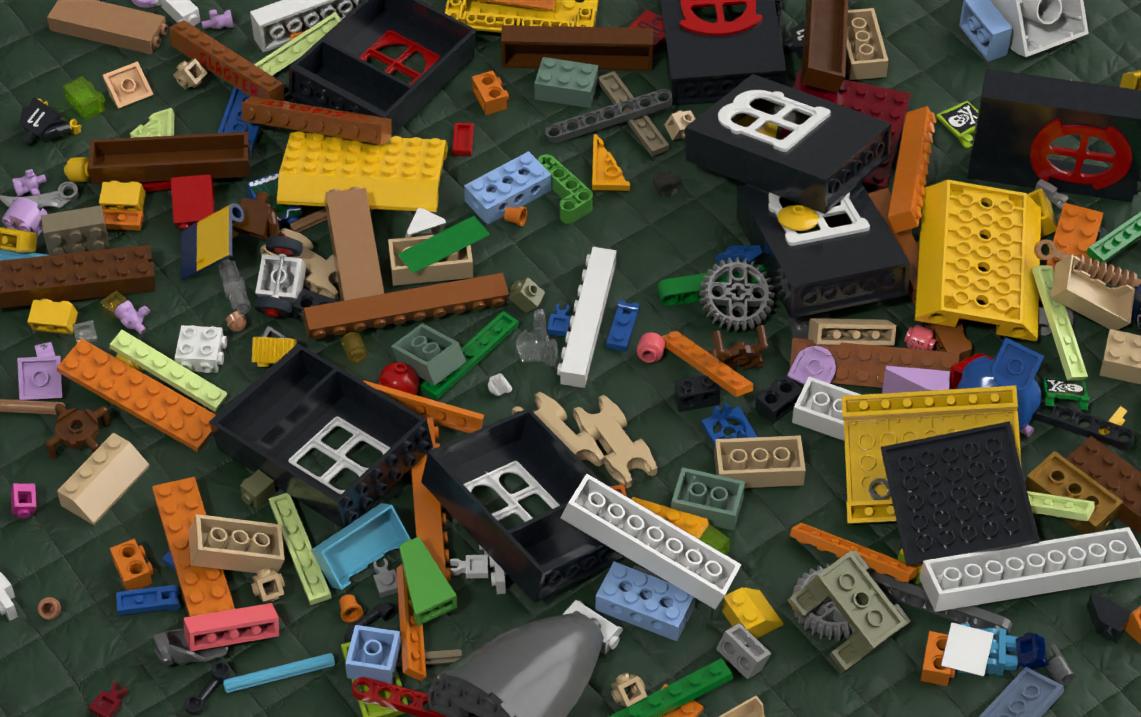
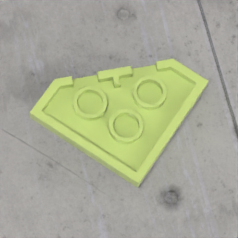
[130,108,175,138]

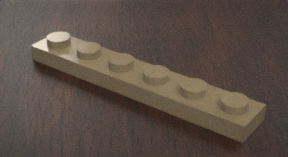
[598,71,669,157]

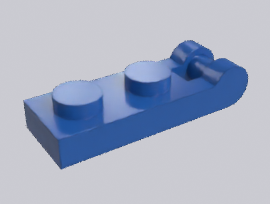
[715,245,763,264]
[606,300,640,352]
[116,585,181,616]

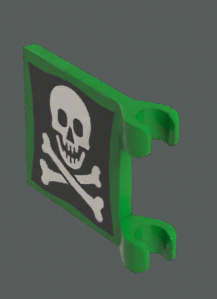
[1043,377,1090,410]

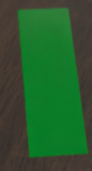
[397,216,490,273]

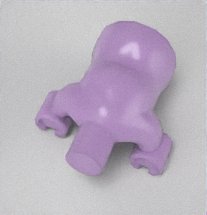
[202,9,234,30]
[12,169,47,197]
[114,300,150,334]

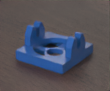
[701,402,757,447]

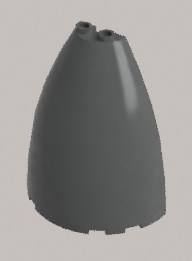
[428,611,604,717]

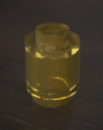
[341,332,367,363]

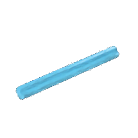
[223,653,335,693]

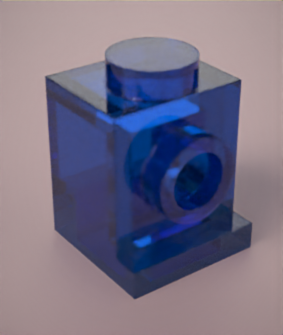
[1015,632,1050,670]

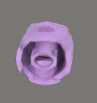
[2,197,48,238]

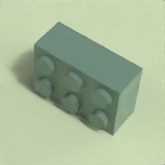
[534,57,598,108]
[391,323,466,385]
[671,467,745,531]

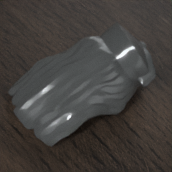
[153,629,229,667]

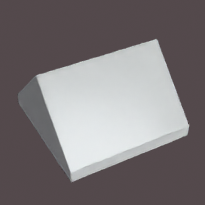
[405,207,446,238]

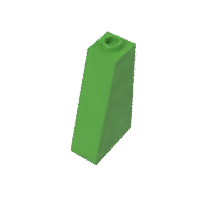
[399,537,457,626]

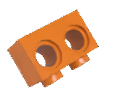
[472,71,509,115]
[110,539,154,591]
[920,631,955,686]

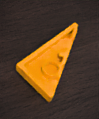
[592,134,630,191]

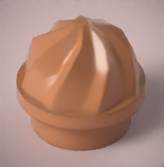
[225,310,246,332]
[38,597,61,620]

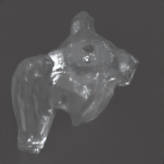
[516,309,558,367]

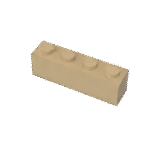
[808,318,896,345]

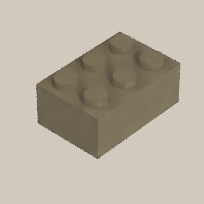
[41,205,110,255]

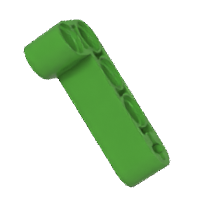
[538,154,593,224]

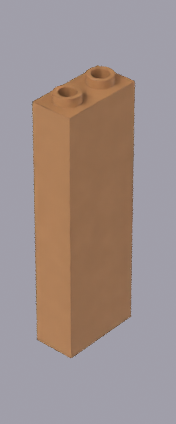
[47,0,168,55]
[324,187,384,301]

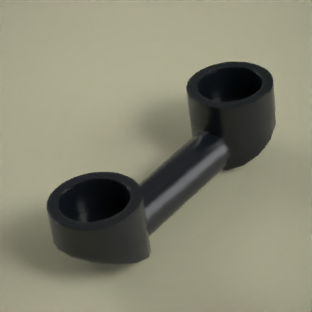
[344,602,397,643]
[185,661,230,715]

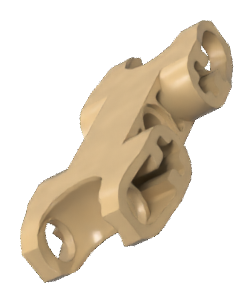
[260,228,339,300]
[512,392,605,466]
[573,395,657,488]

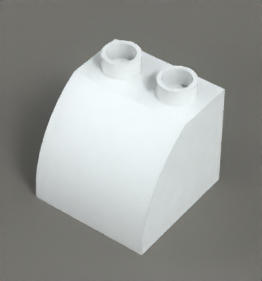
[991,0,1089,57]

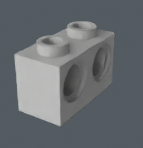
[716,623,771,679]

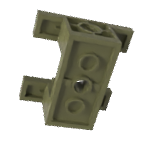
[787,550,911,672]

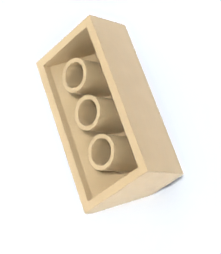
[57,433,150,525]

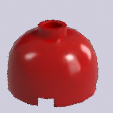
[378,362,419,395]

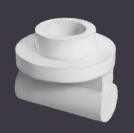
[488,373,512,396]

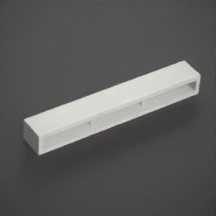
[557,247,616,388]

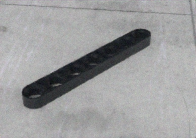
[1032,399,1134,449]

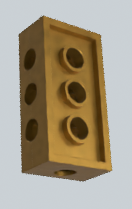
[1025,451,1123,535]

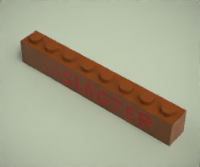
[169,20,285,101]
[242,96,392,144]

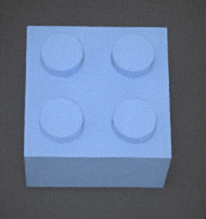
[345,625,401,684]

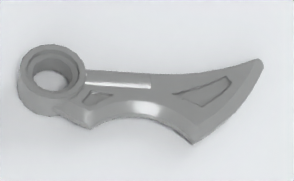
[0,182,79,209]

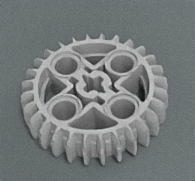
[699,257,775,332]
[792,563,856,641]

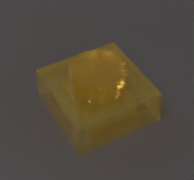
[100,290,128,318]

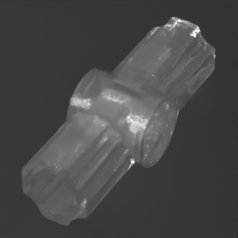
[218,259,251,315]

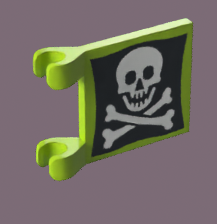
[936,101,978,149]

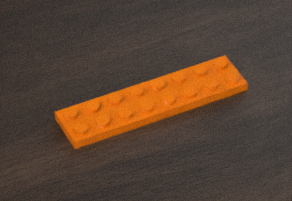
[57,338,216,452]
[152,477,235,617]

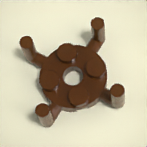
[709,325,768,371]
[46,404,111,460]

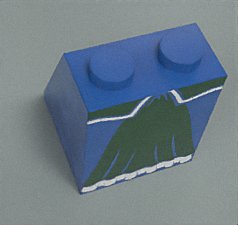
[246,172,302,228]

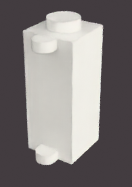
[155,0,201,26]
[563,600,623,654]

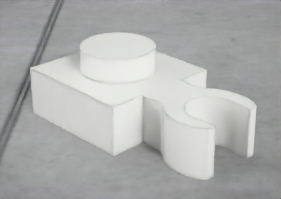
[450,555,488,578]

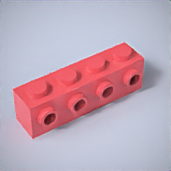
[183,603,279,651]

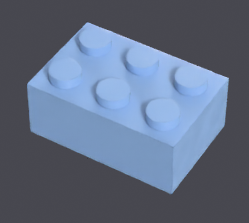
[959,0,1012,61]

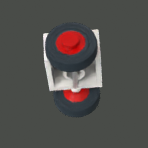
[255,236,307,317]

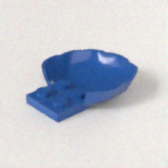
[957,338,1044,431]

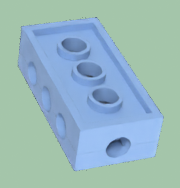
[464,151,552,225]
[595,562,695,641]

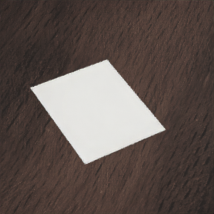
[941,623,994,676]

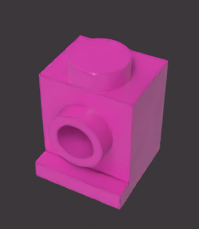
[10,483,36,519]

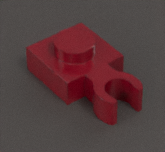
[89,681,128,717]

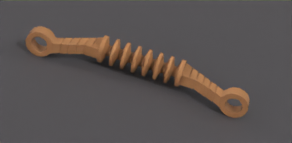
[1034,239,1141,288]

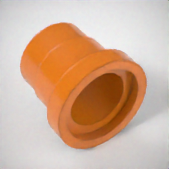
[504,206,527,226]
[339,594,363,623]

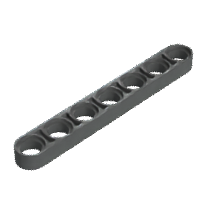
[545,89,673,143]
[868,571,1012,635]

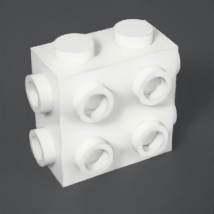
[175,325,227,373]

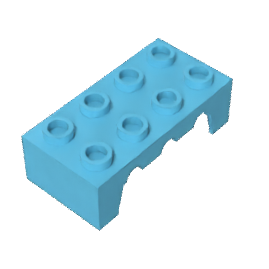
[311,503,410,590]

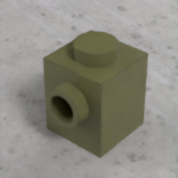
[509,277,545,313]
[240,470,276,509]

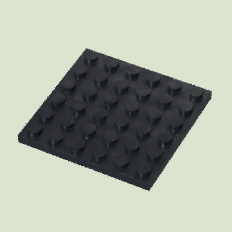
[881,421,1039,567]

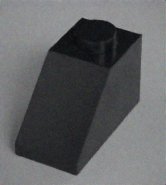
[1087,591,1132,643]

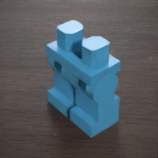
[957,623,1018,676]

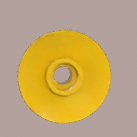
[778,205,819,231]

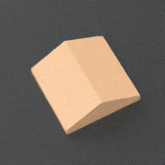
[103,61,154,109]

